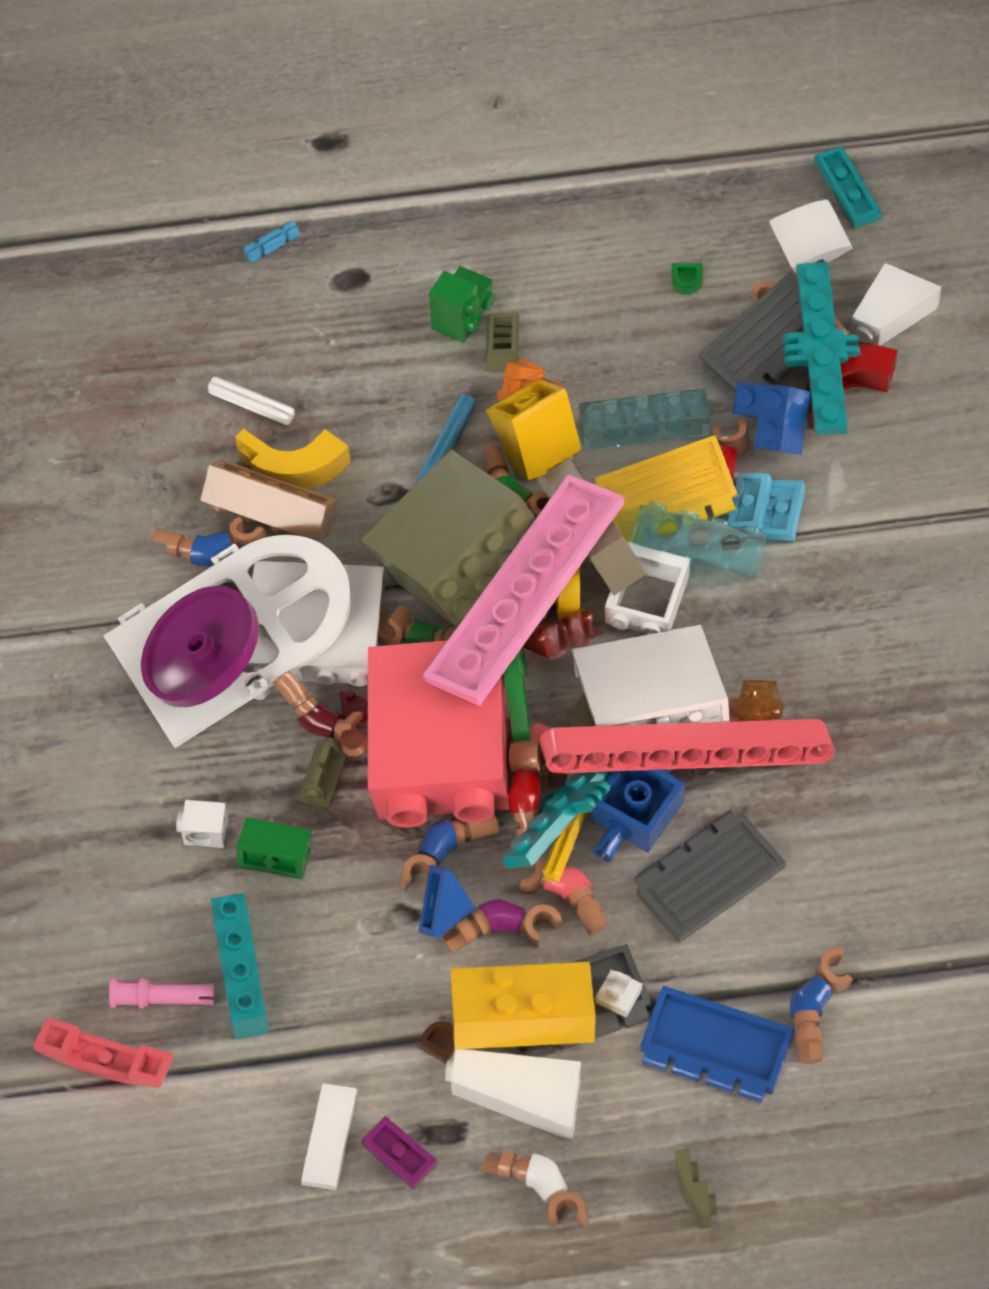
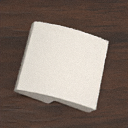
[769,199,853,273]

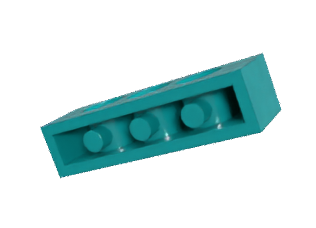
[211,893,269,1039]

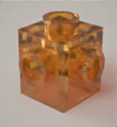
[733,680,783,721]

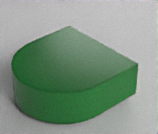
[672,263,703,295]

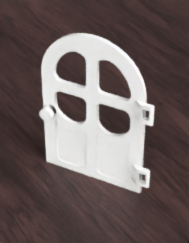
[103,535,352,748]

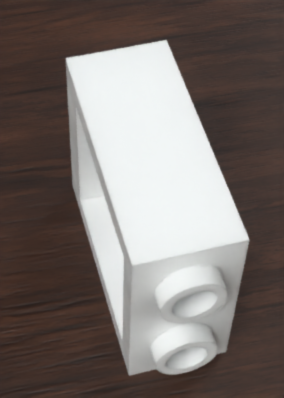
[605,542,690,635]

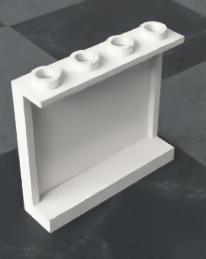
[244,561,386,687]
[572,625,730,726]

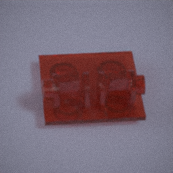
[522,609,602,659]

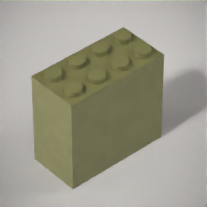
[360,449,536,627]

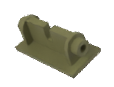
[296,737,347,810]

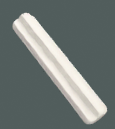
[208,377,295,425]

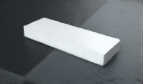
[301,1083,357,1191]

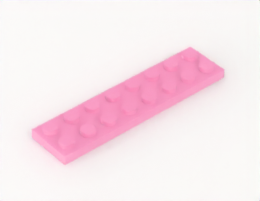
[423,474,625,706]

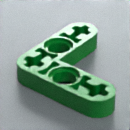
[504,647,532,742]

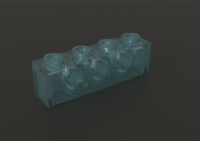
[579,388,710,450]
[631,502,767,578]

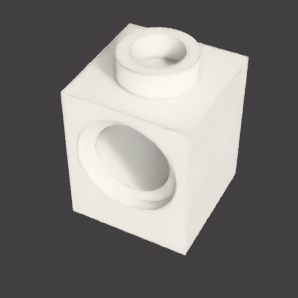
[176,800,228,848]

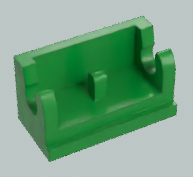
[236,817,312,880]

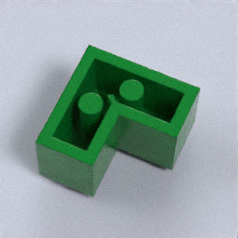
[429,266,496,343]

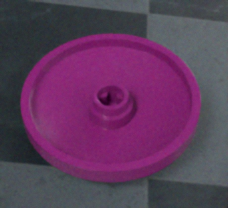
[141,586,259,707]

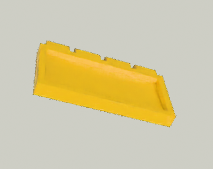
[594,435,738,545]

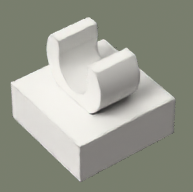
[595,970,642,1018]

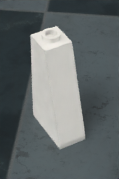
[445,1049,581,1140]

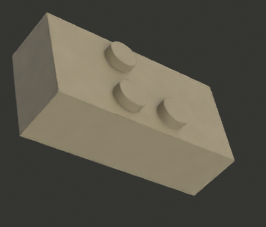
[537,458,647,595]

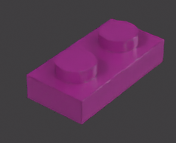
[361,1116,437,1190]

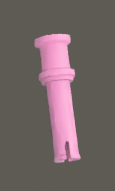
[109,977,215,1009]

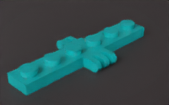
[782,262,860,436]
[502,771,613,869]

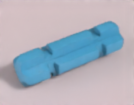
[243,221,300,262]

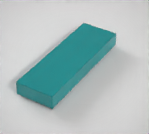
[814,146,882,229]

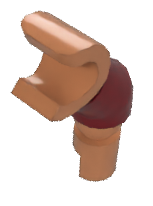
[272,671,368,756]

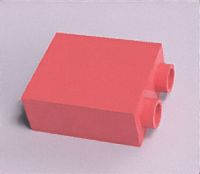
[368,640,511,828]

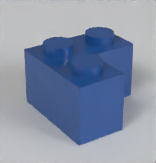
[733,382,811,455]

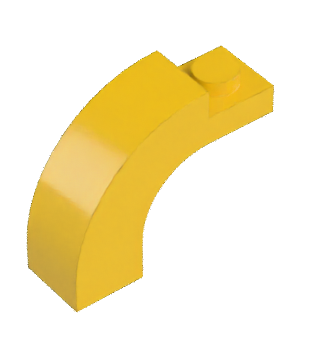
[235,429,351,490]

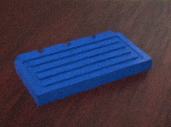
[640,986,795,1103]

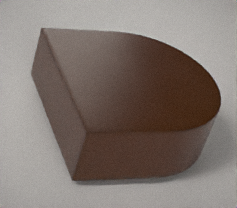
[417,1021,455,1064]

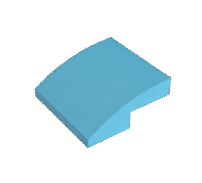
[727,473,806,541]

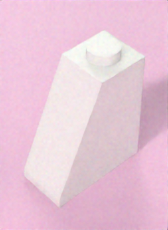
[850,263,941,346]

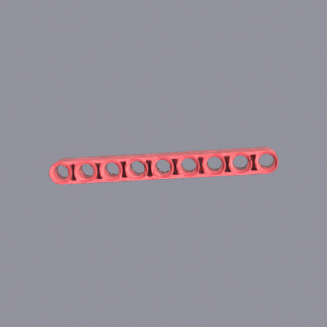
[540,719,835,773]

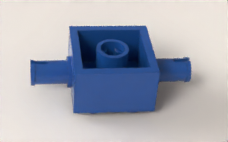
[591,769,685,862]

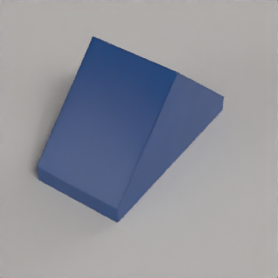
[418,864,475,938]

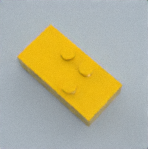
[450,962,595,1049]

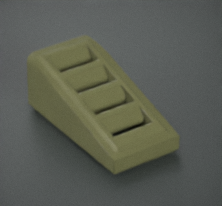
[486,313,519,373]

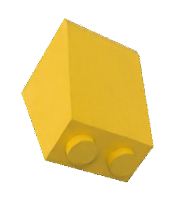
[486,379,582,481]

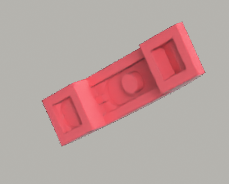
[33,1017,174,1087]

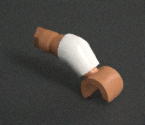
[481,1151,589,1228]

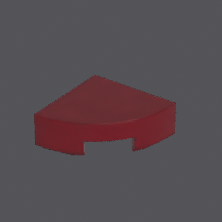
[339,691,368,723]

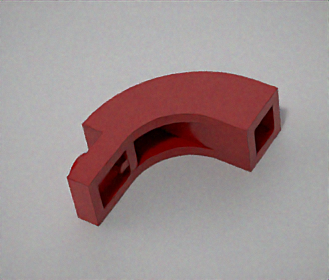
[807,344,898,428]

